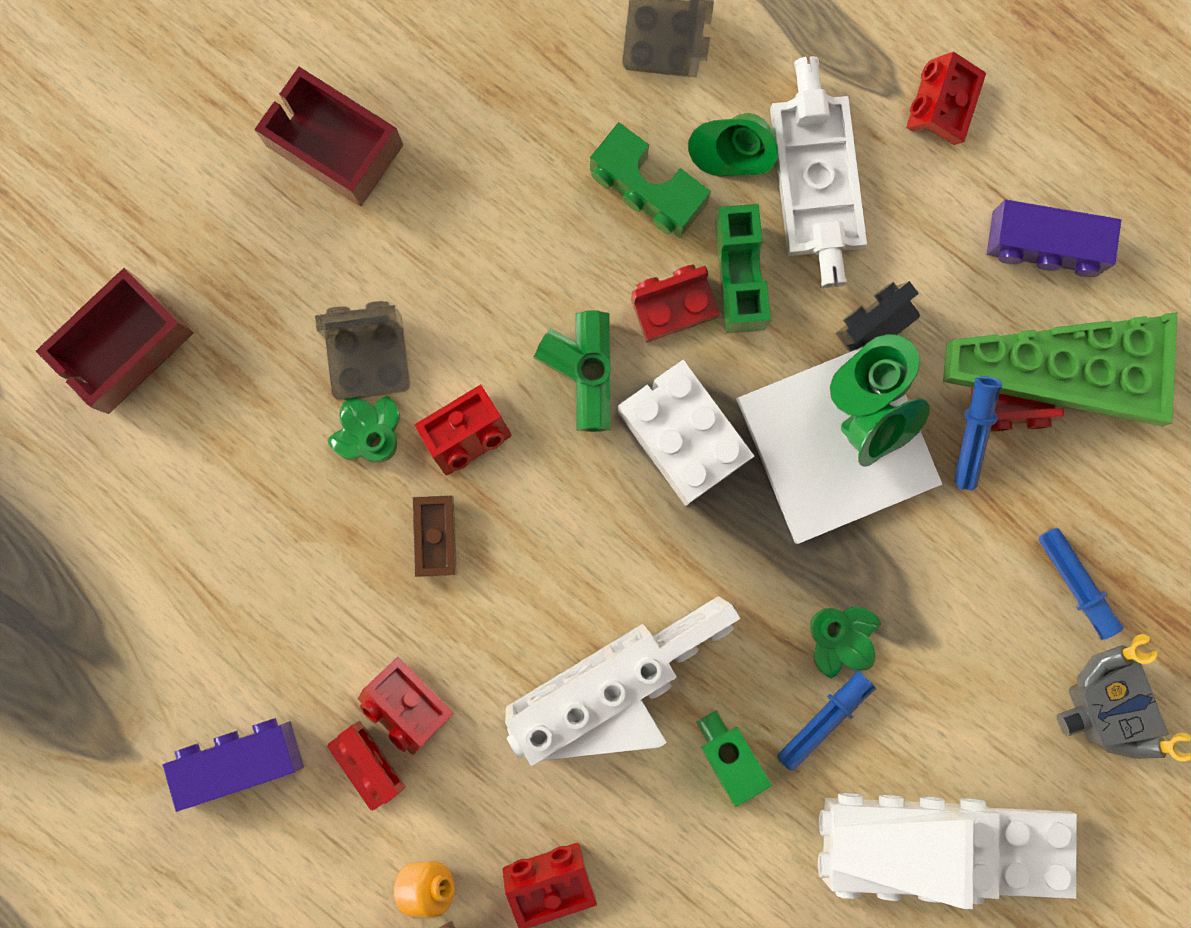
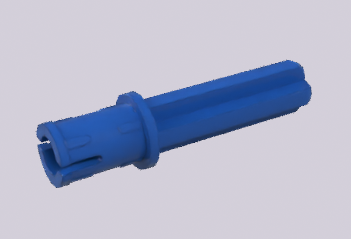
[954,376,1002,491]
[1039,527,1124,640]
[777,670,877,771]

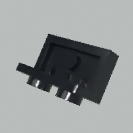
[835,281,920,352]

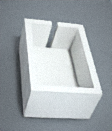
[617,360,754,506]

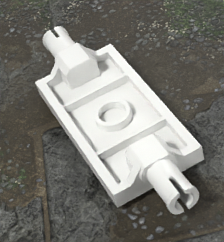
[770,56,867,288]

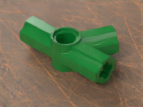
[534,310,611,432]

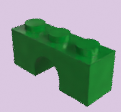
[590,122,711,238]
[715,204,771,334]

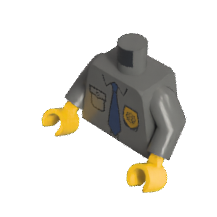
[1057,634,1191,762]

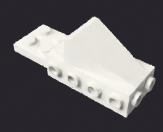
[505,596,740,767]
[818,793,1077,909]

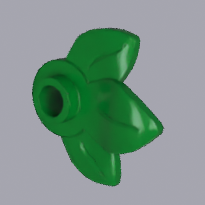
[327,396,400,463]
[810,606,881,679]

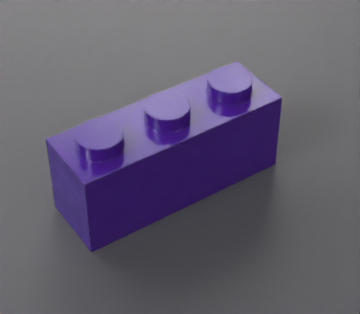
[986,199,1122,277]
[162,718,304,812]

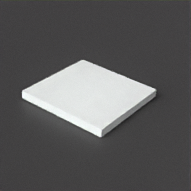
[736,347,942,544]

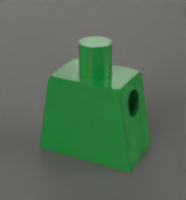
[696,710,772,807]

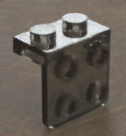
[622,0,714,78]
[315,301,410,400]

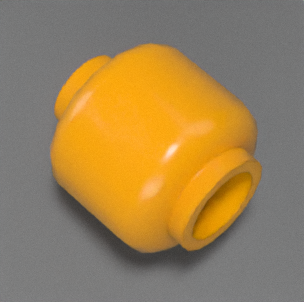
[394,861,455,918]

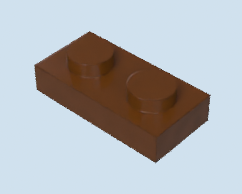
[412,495,457,577]

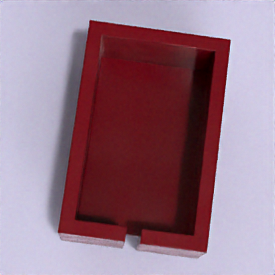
[254,66,403,207]
[36,268,194,414]

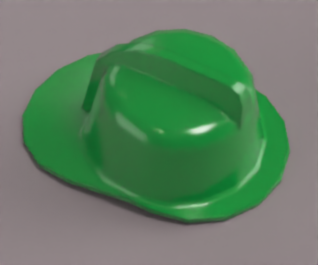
[688,113,778,176]
[830,334,920,417]
[841,398,930,467]

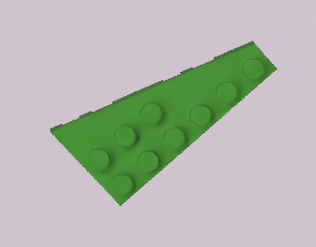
[943,312,1178,427]

